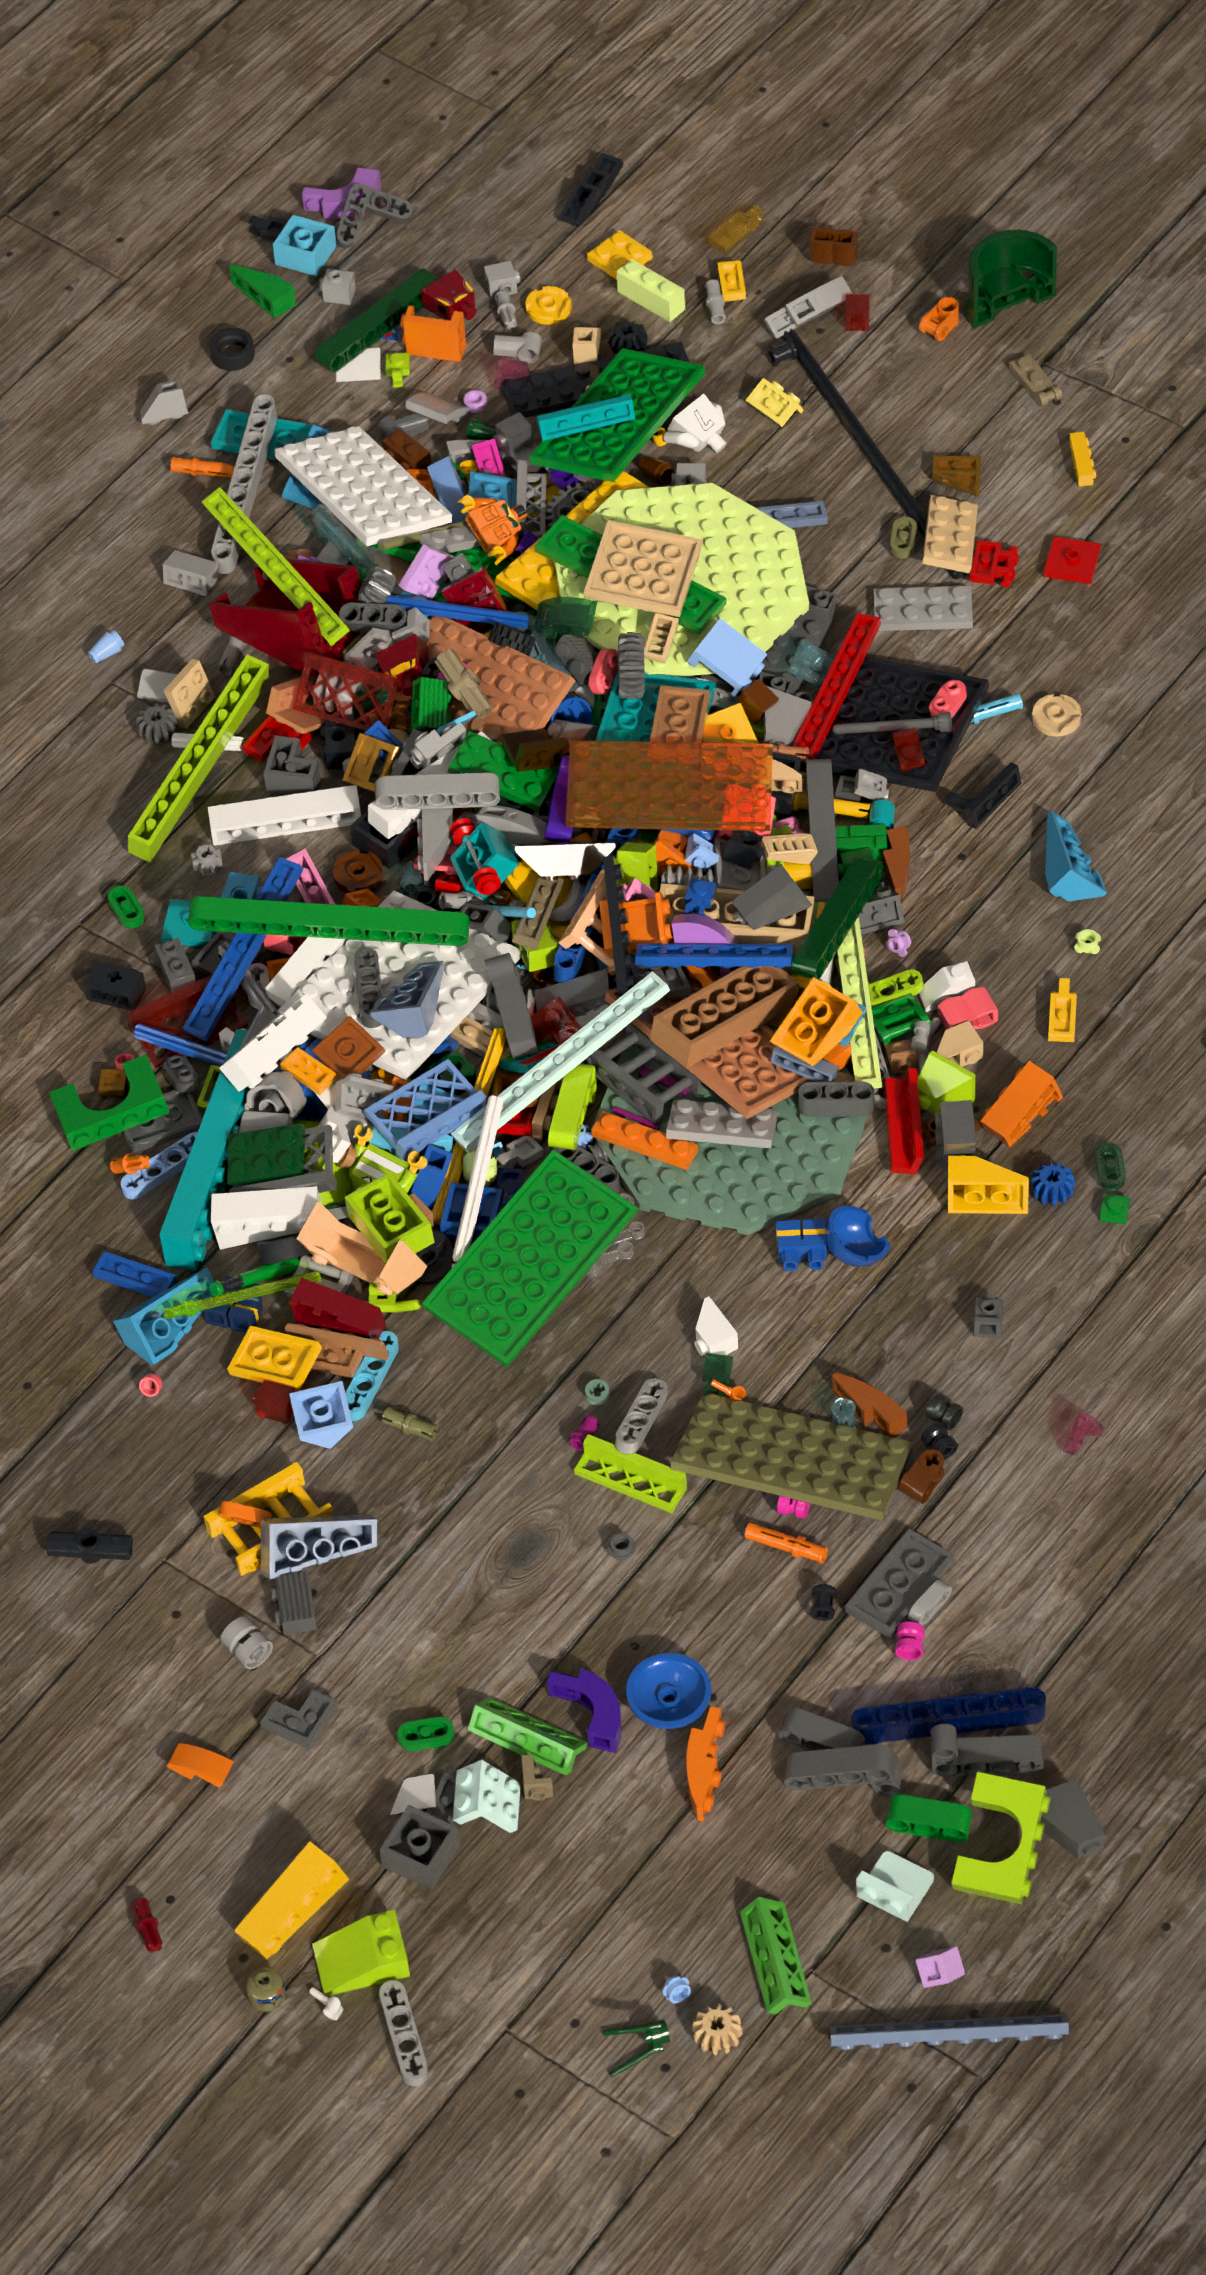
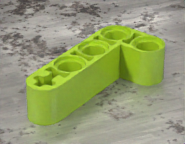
[548,1063,597,1150]

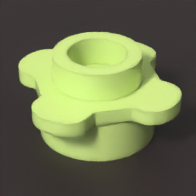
[1074,929,1101,954]

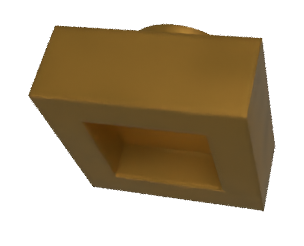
[98,1069,128,1096]

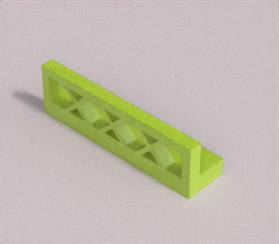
[574,1434,687,1513]

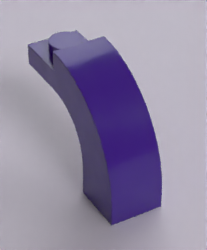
[547,1669,622,1753]

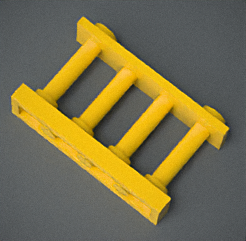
[204,1462,333,1576]

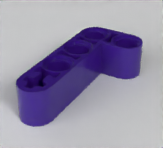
[544,755,588,842]

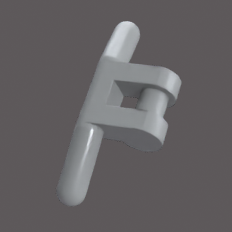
[911,1017,942,1073]

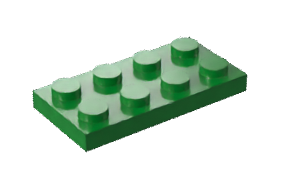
[448,731,558,812]

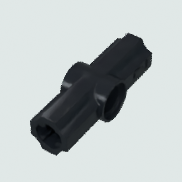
[47,1528,133,1564]

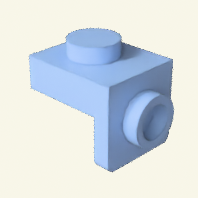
[684,833,719,872]

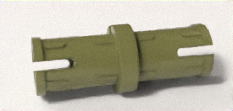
[382,1407,438,1442]

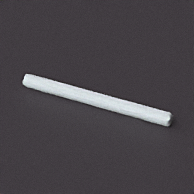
[452,1095,503,1263]

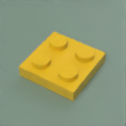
[587,230,652,280]

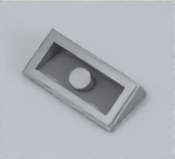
[137,669,178,703]
[238,1111,293,1133]

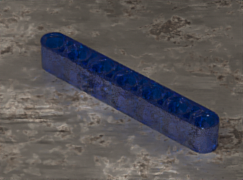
[851,1687,1046,1744]

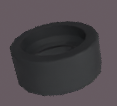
[209,328,255,371]
[257,1233,310,1264]

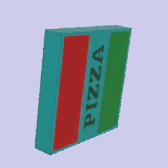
[499,1041,560,1074]

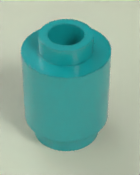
[869,799,895,830]

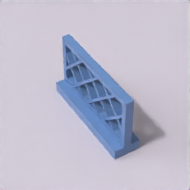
[364,1059,487,1161]

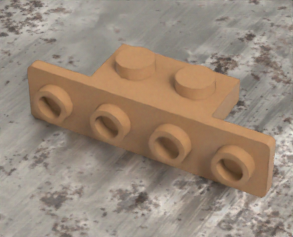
[285,1323,389,1378]

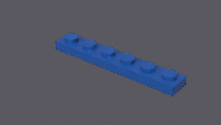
[635,944,793,968]

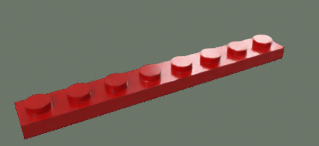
[791,613,881,760]

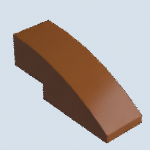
[883,826,910,901]
[832,1373,907,1437]

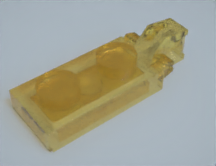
[708,205,763,254]

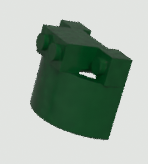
[965,230,1057,328]

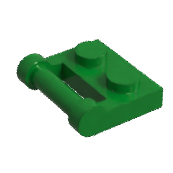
[871,993,931,1045]

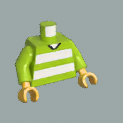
[349,1125,427,1193]

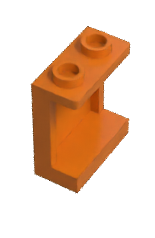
[401,306,466,362]
[599,892,673,958]

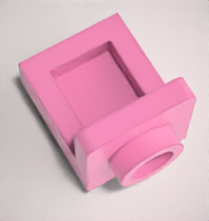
[622,878,655,903]

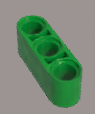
[885,1794,973,1842]

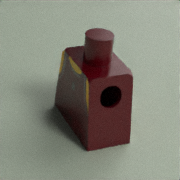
[421,269,477,321]

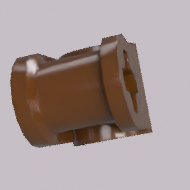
[898,1449,944,1504]

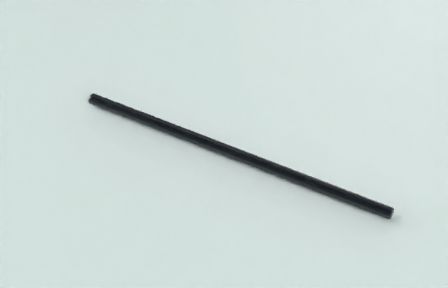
[784,329,965,580]

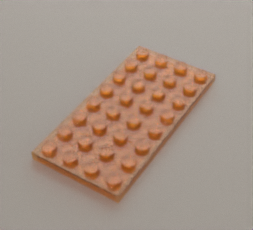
[566,740,773,831]

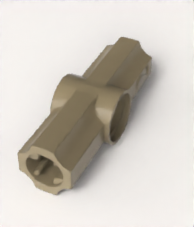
[435,649,494,721]

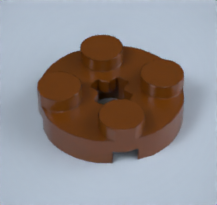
[333,850,383,893]

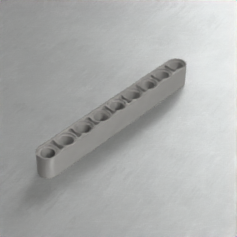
[211,394,277,574]

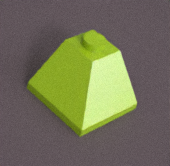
[917,1050,975,1114]

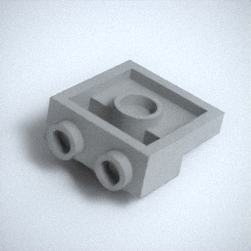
[409,722,466,770]

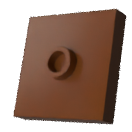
[311,1015,386,1080]

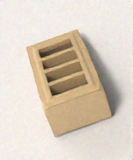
[644,613,679,663]
[761,834,818,864]

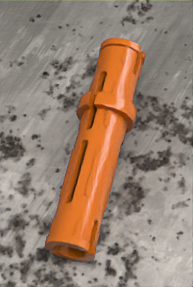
[170,457,236,478]
[744,1522,828,1564]

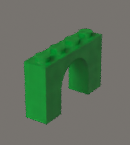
[49,1054,170,1151]

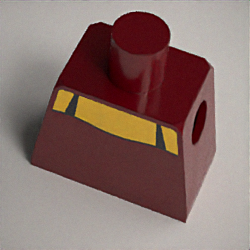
[375,634,428,696]

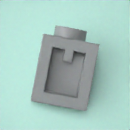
[854,769,889,803]

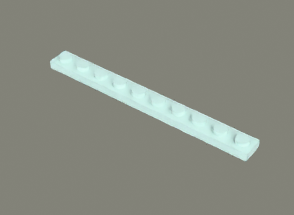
[451,971,670,1153]

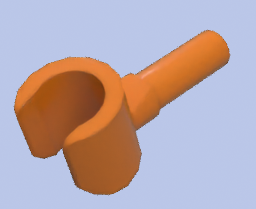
[710,1379,746,1401]

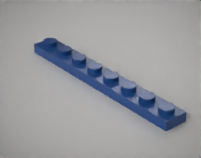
[183,857,304,1041]

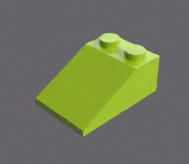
[312,1910,410,1996]

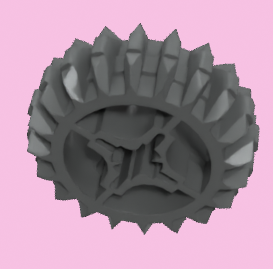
[618,632,645,700]

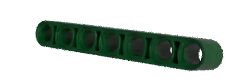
[314,269,440,373]
[792,857,883,980]

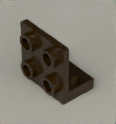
[499,729,569,772]

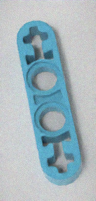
[345,1331,399,1421]

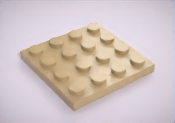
[584,520,703,617]

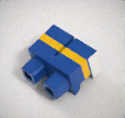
[776,1219,827,1271]

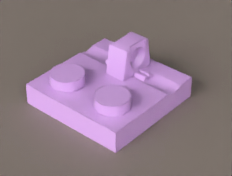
[398,544,455,599]

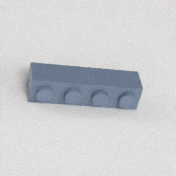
[770,1046,839,1082]

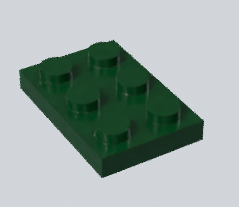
[227,1123,305,1187]

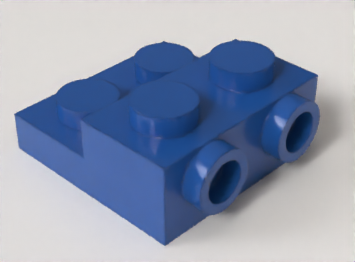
[440,1183,503,1243]

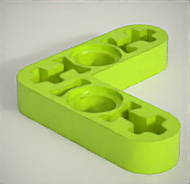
[834,953,924,1008]

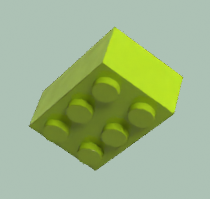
[344,1172,435,1264]

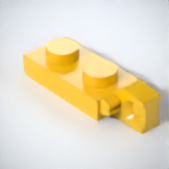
[1048,978,1077,1042]

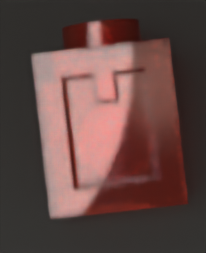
[893,728,926,771]

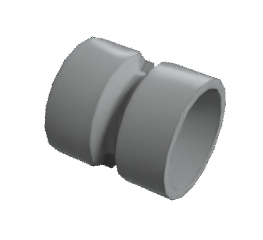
[220,1616,273,1669]

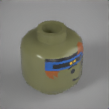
[246,1968,286,2012]

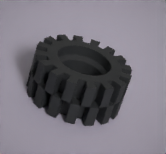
[488,621,536,656]

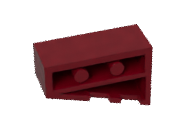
[289,1277,386,1339]

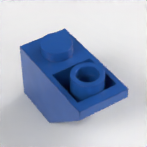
[409,1144,453,1210]

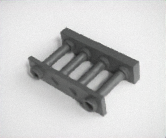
[584,1023,702,1125]

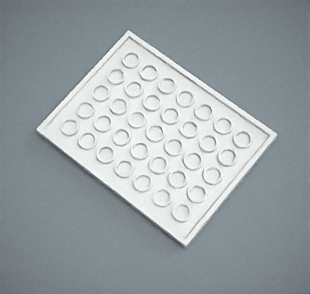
[277,890,521,1081]

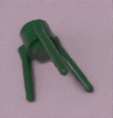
[603,2019,670,2077]

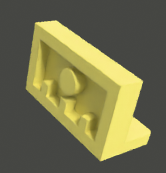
[746,378,804,427]

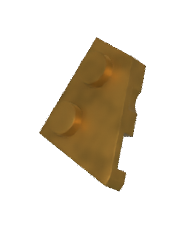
[932,456,981,496]

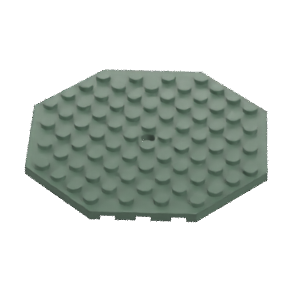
[591,1024,869,1235]

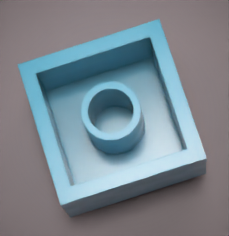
[273,215,336,276]

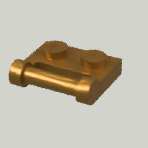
[343,733,402,792]

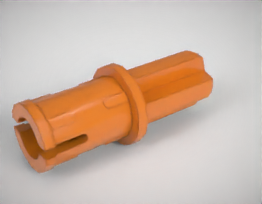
[110,1153,150,1174]

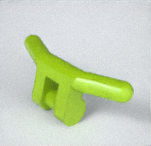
[364,1283,421,1313]

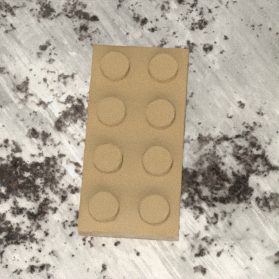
[922,495,978,573]

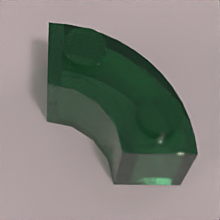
[533,597,597,638]

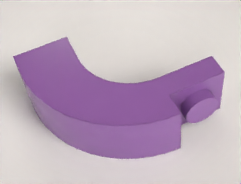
[302,168,381,220]
[672,914,740,978]

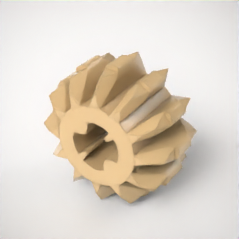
[692,2003,743,2056]

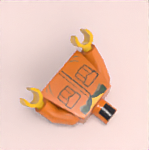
[457,495,527,565]

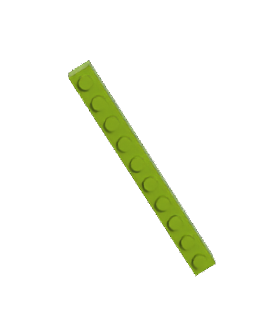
[128,654,269,862]

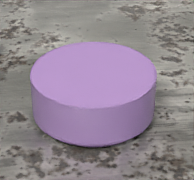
[463,390,487,413]

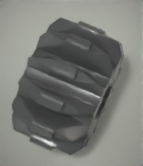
[358,566,396,604]
[136,703,178,745]

